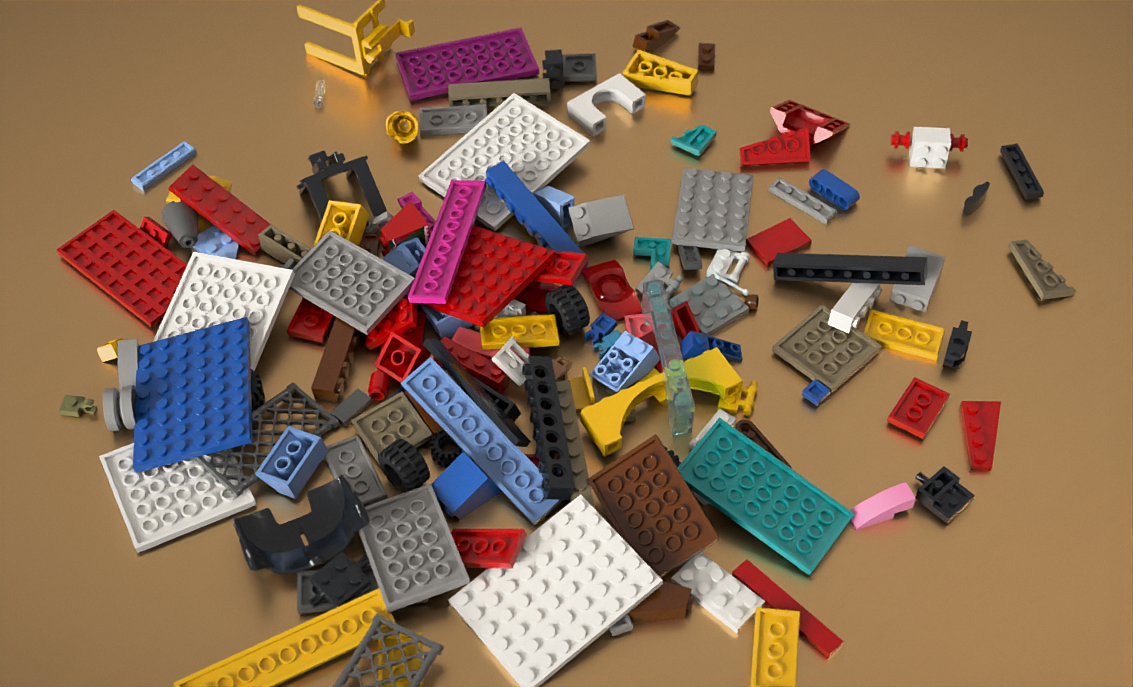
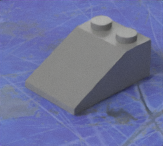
[568,195,634,247]

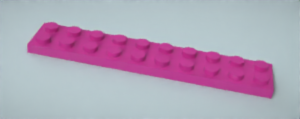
[408,180,487,304]

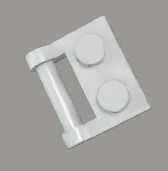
[706,249,750,284]
[491,336,529,386]

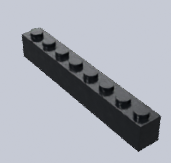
[773,253,928,285]

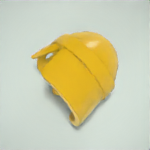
[386,111,419,143]

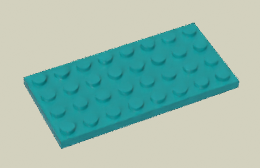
[677,417,854,576]

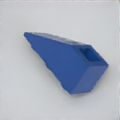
[680,331,743,362]

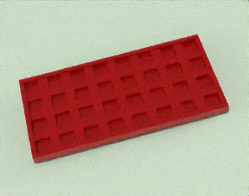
[56,210,187,328]

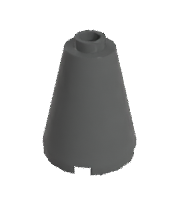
[162,200,198,248]

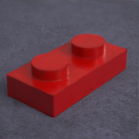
[140,217,172,249]

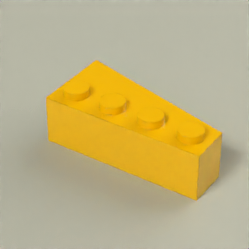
[623,50,698,95]

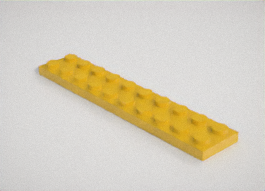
[174,588,396,687]

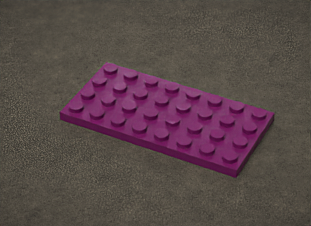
[395,28,539,101]

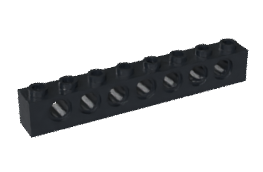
[522,356,575,500]

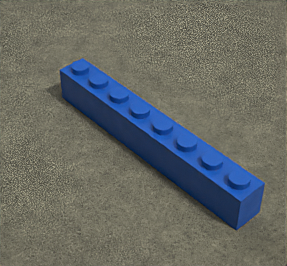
[485,160,588,269]

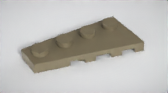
[1008,240,1076,300]

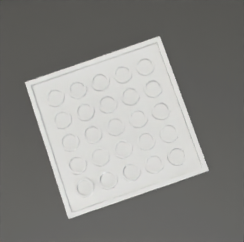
[153,252,295,372]
[99,443,256,553]

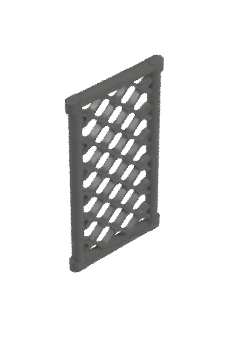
[193,382,340,498]
[333,614,444,687]

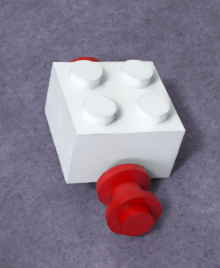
[891,127,968,168]

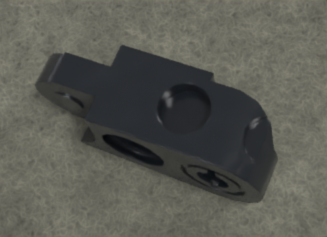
[943,320,972,369]

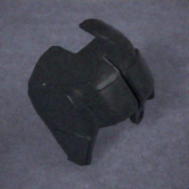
[233,475,370,575]

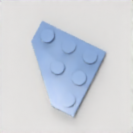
[193,225,241,260]

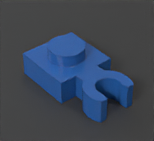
[584,312,618,346]

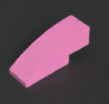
[850,482,916,531]

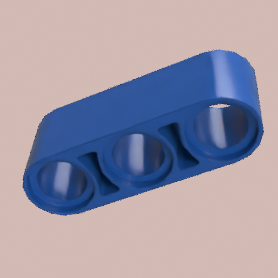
[809,169,860,210]

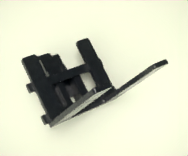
[296,151,387,233]

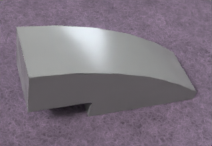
[117,339,139,391]

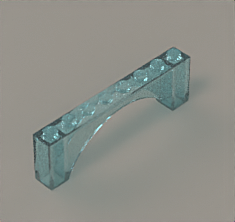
[642,280,695,436]

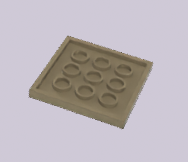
[772,305,882,394]

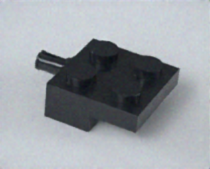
[915,466,975,524]

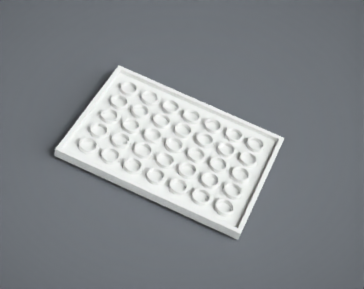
[418,93,590,231]
[448,495,663,687]

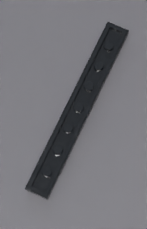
[423,338,531,447]

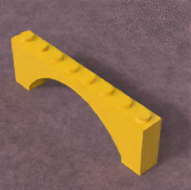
[580,347,742,457]

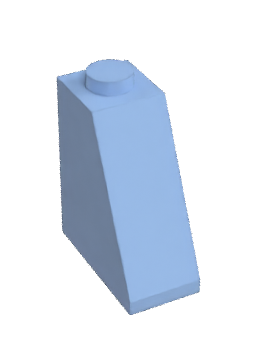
[534,186,575,229]

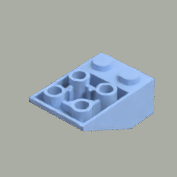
[589,331,661,393]

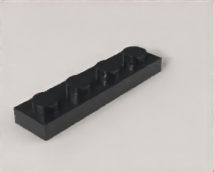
[1000,143,1044,200]

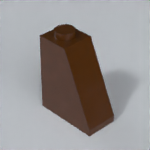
[630,581,694,624]

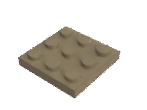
[351,392,433,464]

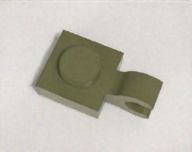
[59,395,97,417]

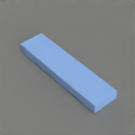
[131,141,197,191]

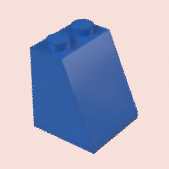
[431,452,502,519]

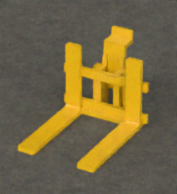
[297,0,415,76]

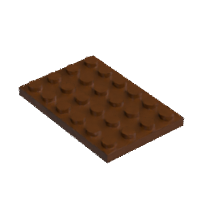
[587,434,721,578]

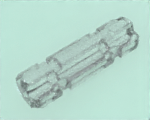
[313,80,326,107]

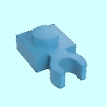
[593,330,622,359]

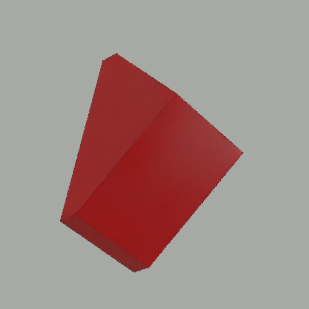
[669,301,702,340]

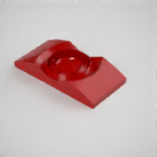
[581,259,643,322]

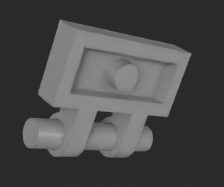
[635,262,683,307]

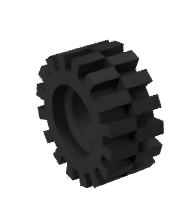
[430,429,464,467]

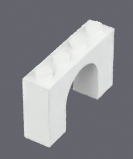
[567,73,646,137]

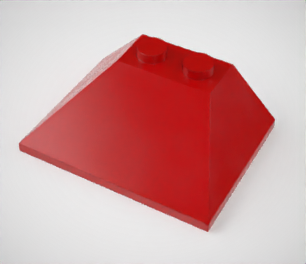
[770,100,850,145]

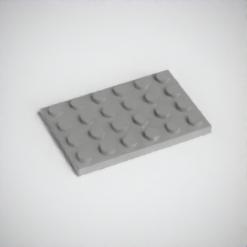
[672,168,754,252]
[289,231,415,335]
[359,484,470,613]

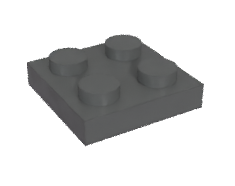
[562,53,597,82]

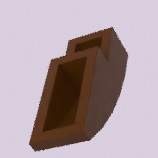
[632,20,680,53]

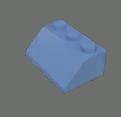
[422,306,474,339]
[255,426,328,499]

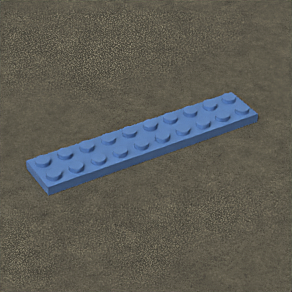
[401,357,562,526]

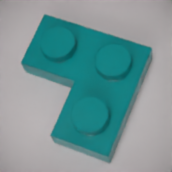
[633,237,671,270]

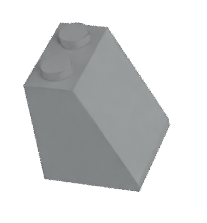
[890,245,945,312]

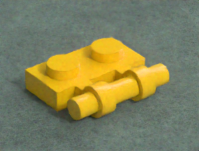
[717,379,758,416]

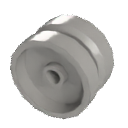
[103,385,137,432]

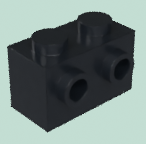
[542,49,564,89]

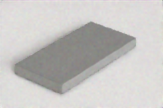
[419,104,487,136]
[324,435,388,507]

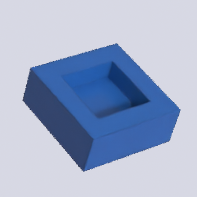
[802,380,830,406]

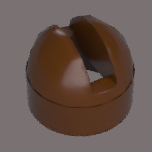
[744,294,759,310]

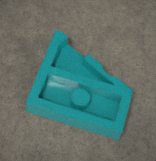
[671,125,717,156]

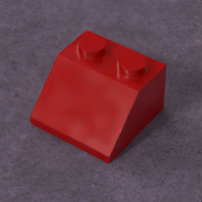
[374,331,432,382]

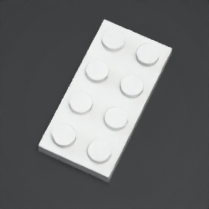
[671,552,765,633]

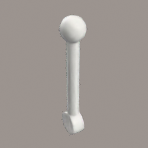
[714,273,750,296]

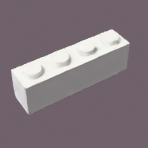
[828,283,882,333]

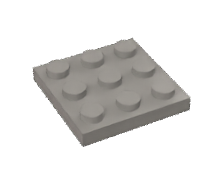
[670,274,749,336]

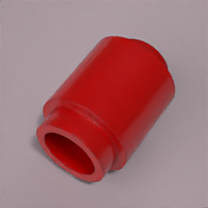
[368,371,390,401]

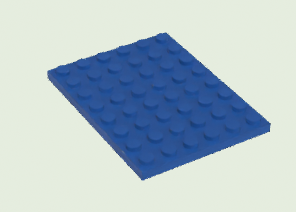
[133,317,252,473]

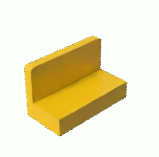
[567,367,595,414]

